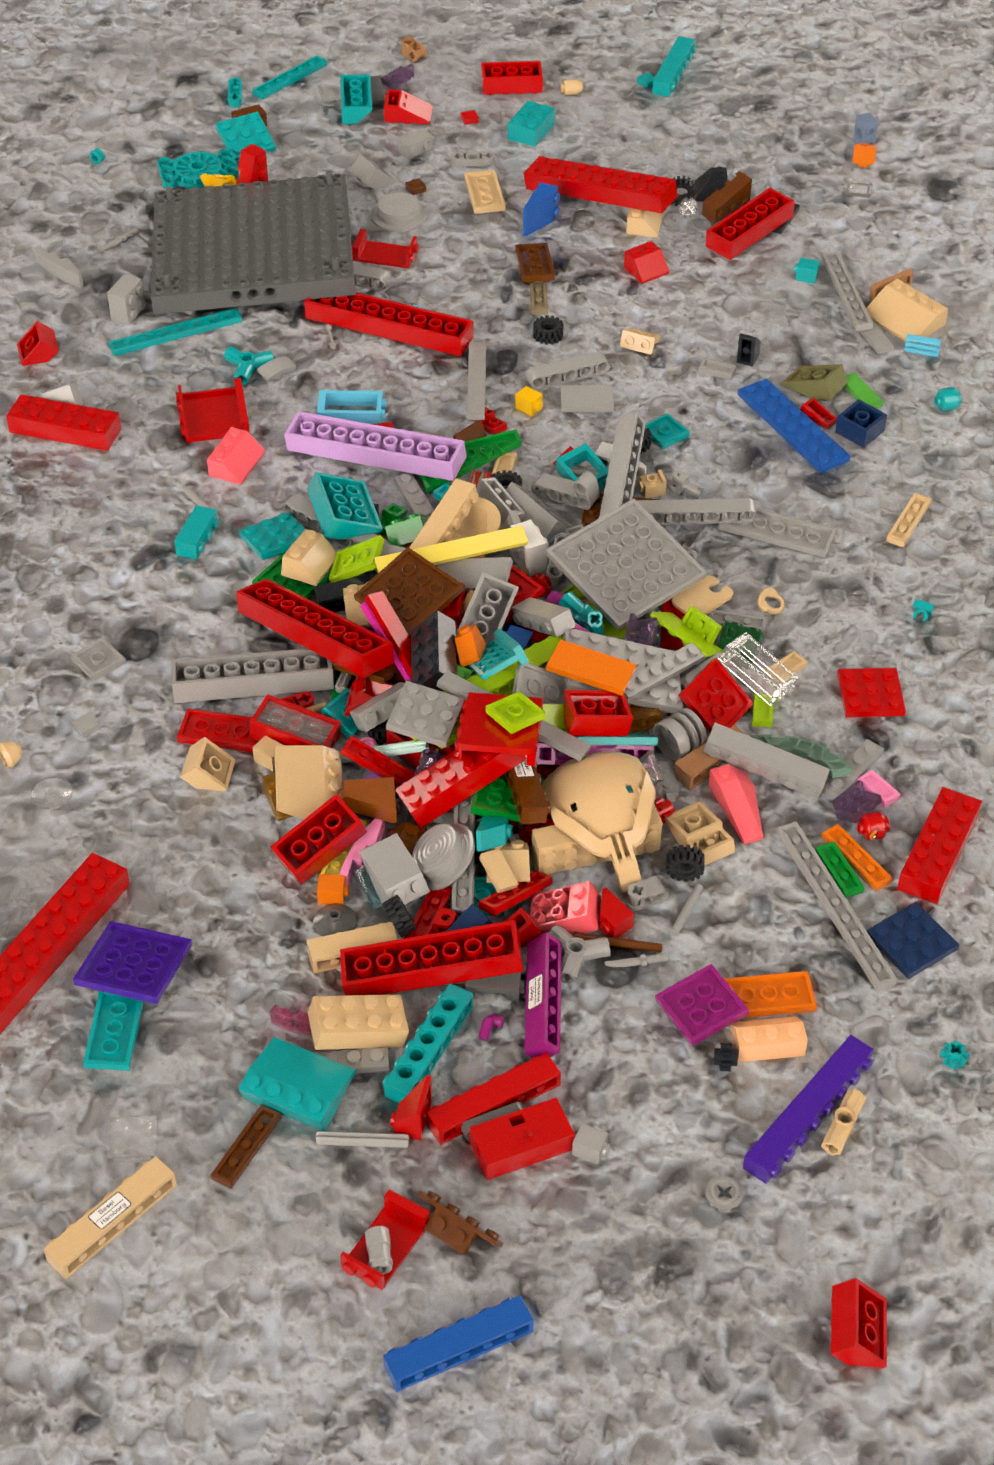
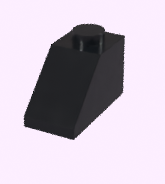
[736,333,761,367]

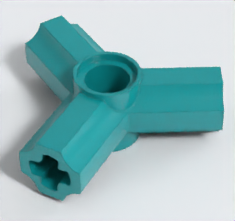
[224,346,274,386]
[559,591,604,635]

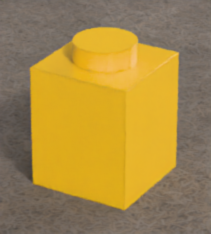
[515,386,543,417]

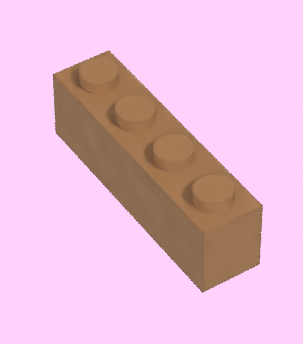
[674,725,746,791]

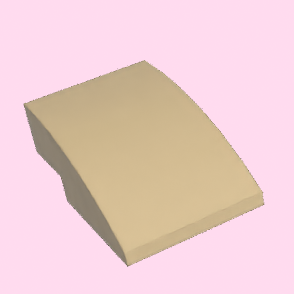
[664,801,735,865]

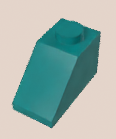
[476,816,512,851]

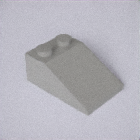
[359,833,430,910]

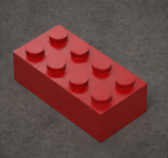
[481,61,543,95]
[270,793,367,885]

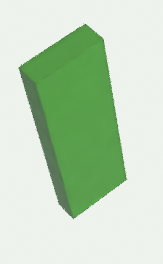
[844,372,883,409]

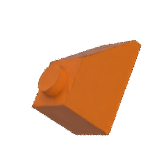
[455,624,486,667]

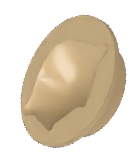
[451,497,501,541]

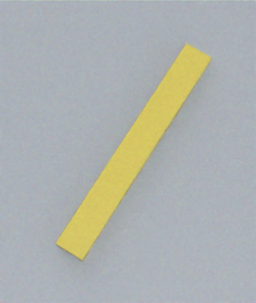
[374,525,528,573]

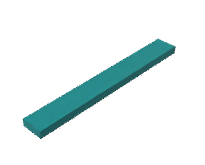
[108,308,242,356]

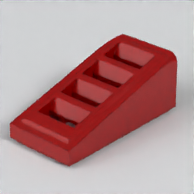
[800,397,837,429]

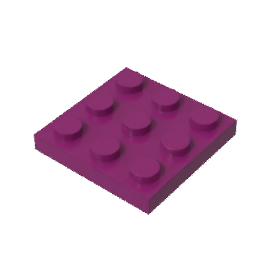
[655,964,749,1047]

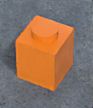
[852,143,877,168]
[317,874,349,905]

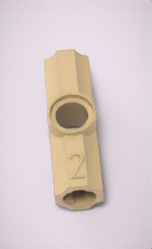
[821,1089,866,1156]

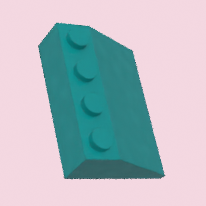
[307,472,383,540]
[238,1037,356,1131]

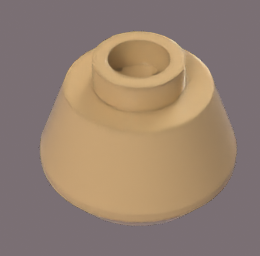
[0,741,23,768]

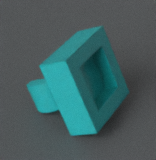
[913,599,934,623]

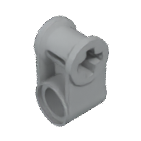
[626,876,669,911]

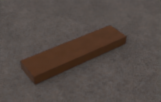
[211,1104,282,1189]

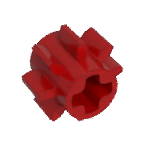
[531,573,552,598]
[654,797,674,824]

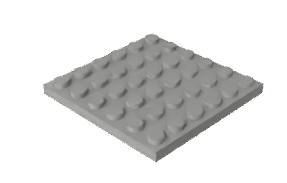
[545,499,707,631]

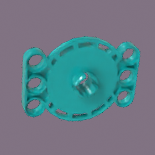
[157,148,239,189]

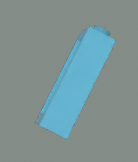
[317,390,386,424]

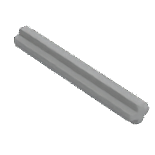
[316,1131,409,1148]

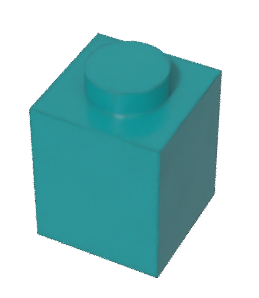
[794,257,820,284]

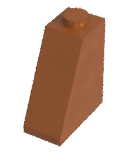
[340,777,397,823]

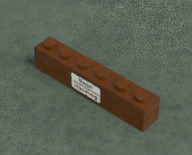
[505,755,551,824]

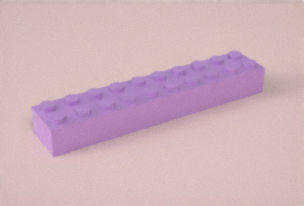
[284,411,466,481]

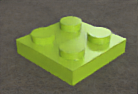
[486,691,545,734]

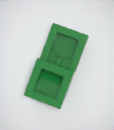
[378,503,408,536]

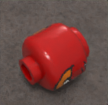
[857,812,890,841]

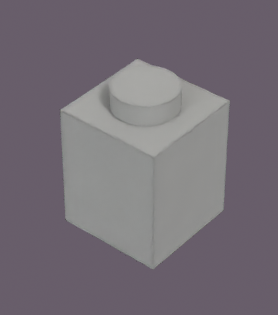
[572,1124,610,1164]

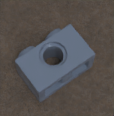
[853,113,878,145]

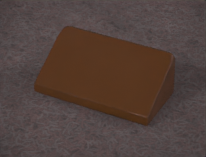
[453,420,487,442]

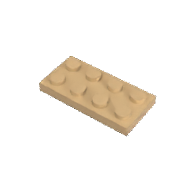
[464,170,506,214]

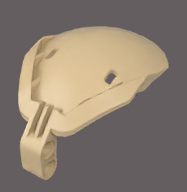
[542,751,656,893]

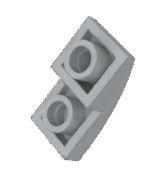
[257,356,296,381]

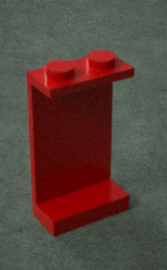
[352,229,419,269]
[340,1189,430,1290]

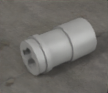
[365,1226,393,1274]

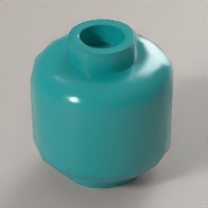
[934,387,962,411]

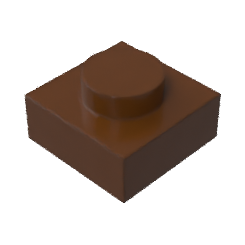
[405,178,426,195]

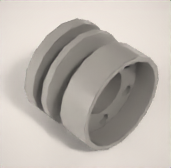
[653,708,707,761]

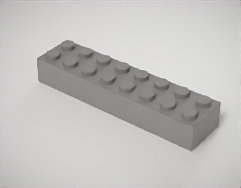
[171,648,334,703]

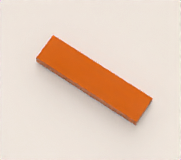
[821,824,893,892]

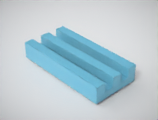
[904,334,941,357]

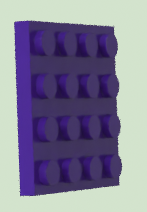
[73,921,192,1004]

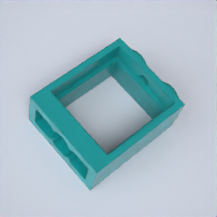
[556,443,608,489]

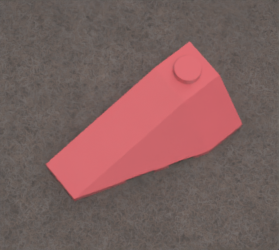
[708,764,763,845]

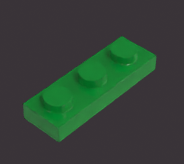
[815,842,865,898]

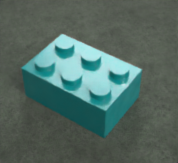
[508,101,555,147]

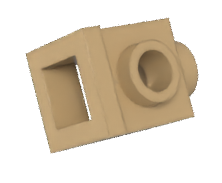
[637,470,667,498]

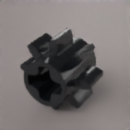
[714,1043,738,1072]

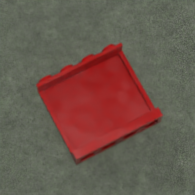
[175,378,250,443]
[455,692,543,766]

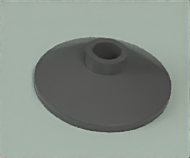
[313,904,357,936]

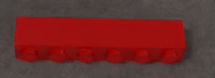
[426,1052,561,1145]

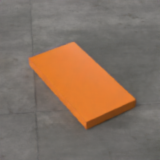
[546,639,637,696]
[724,971,817,1018]

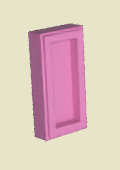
[856,770,901,808]

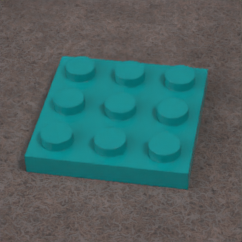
[215,112,276,161]
[238,512,305,560]

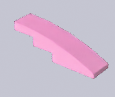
[339,818,385,886]

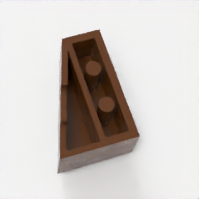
[702,171,752,223]

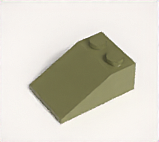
[782,364,848,401]

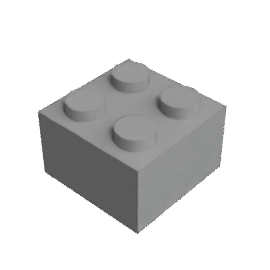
[107,274,146,325]

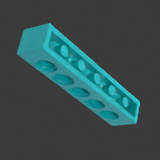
[383,983,474,1103]

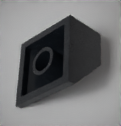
[694,167,728,201]

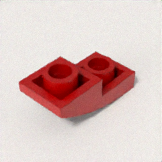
[474,407,508,435]

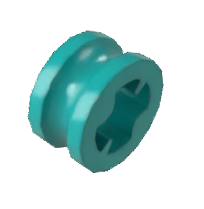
[89,148,105,164]

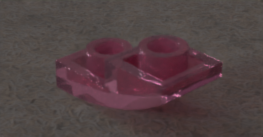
[270,1005,312,1035]

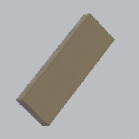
[530,281,548,315]

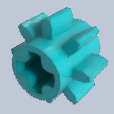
[939,1040,970,1070]

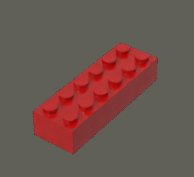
[706,188,795,260]
[6,394,122,451]
[395,750,527,828]
[897,787,982,905]

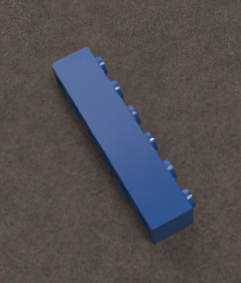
[383,1295,534,1393]

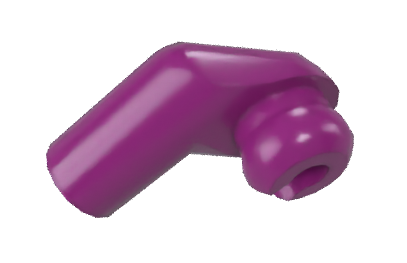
[478,1013,504,1041]

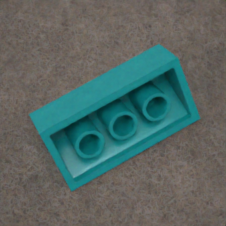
[340,75,372,125]

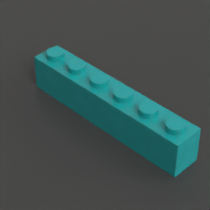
[652,36,697,97]

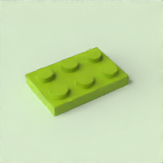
[329,535,385,582]

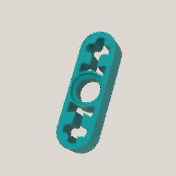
[228,77,242,107]

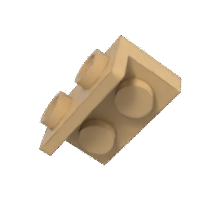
[620,327,661,355]

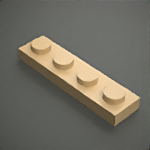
[886,493,932,548]

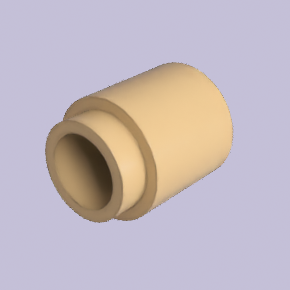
[560,79,583,96]

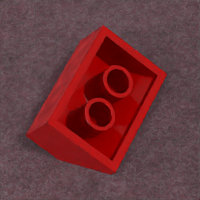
[564,690,633,736]
[830,1278,887,1368]

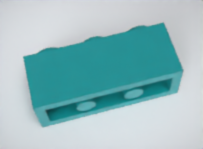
[174,505,220,559]

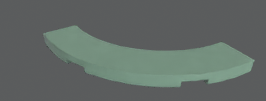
[750,734,852,778]

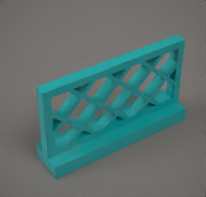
[467,629,529,681]

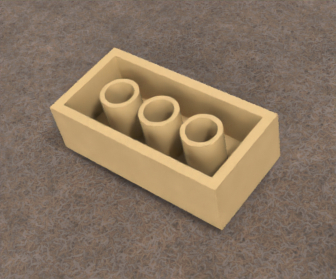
[308,995,409,1050]

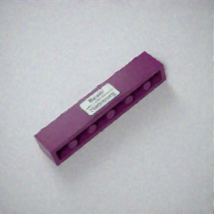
[524,933,562,1058]

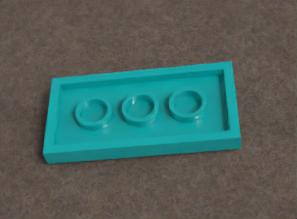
[83,991,144,1071]

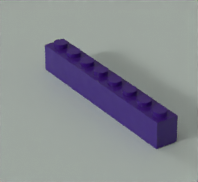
[743,1034,874,1184]

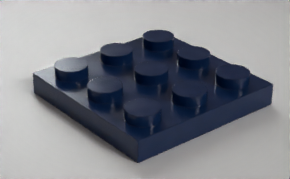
[866,901,960,979]

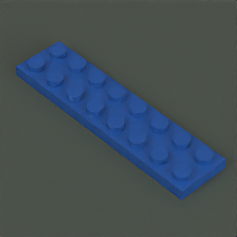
[738,378,850,473]

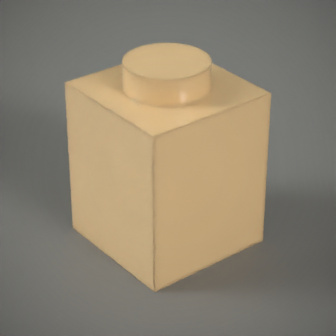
[253,735,284,772]

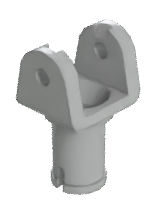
[668,470,703,499]

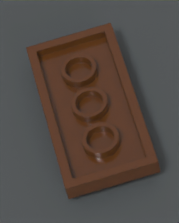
[515,243,555,283]

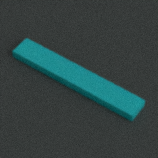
[252,55,327,100]

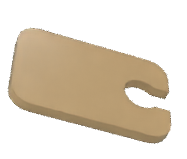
[672,575,733,615]

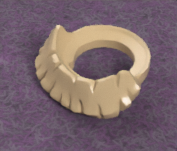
[758,587,784,614]

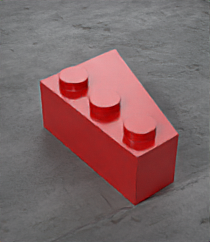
[236,144,268,184]

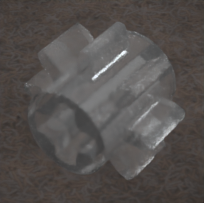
[678,197,698,218]

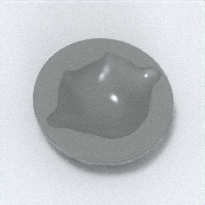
[371,192,427,232]
[412,823,475,890]

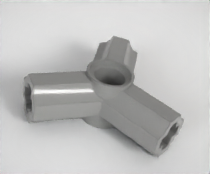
[548,925,610,984]

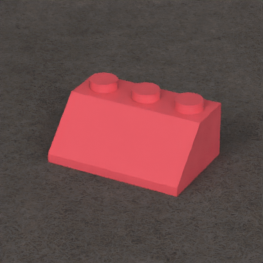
[207,427,265,485]

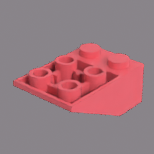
[530,881,601,934]

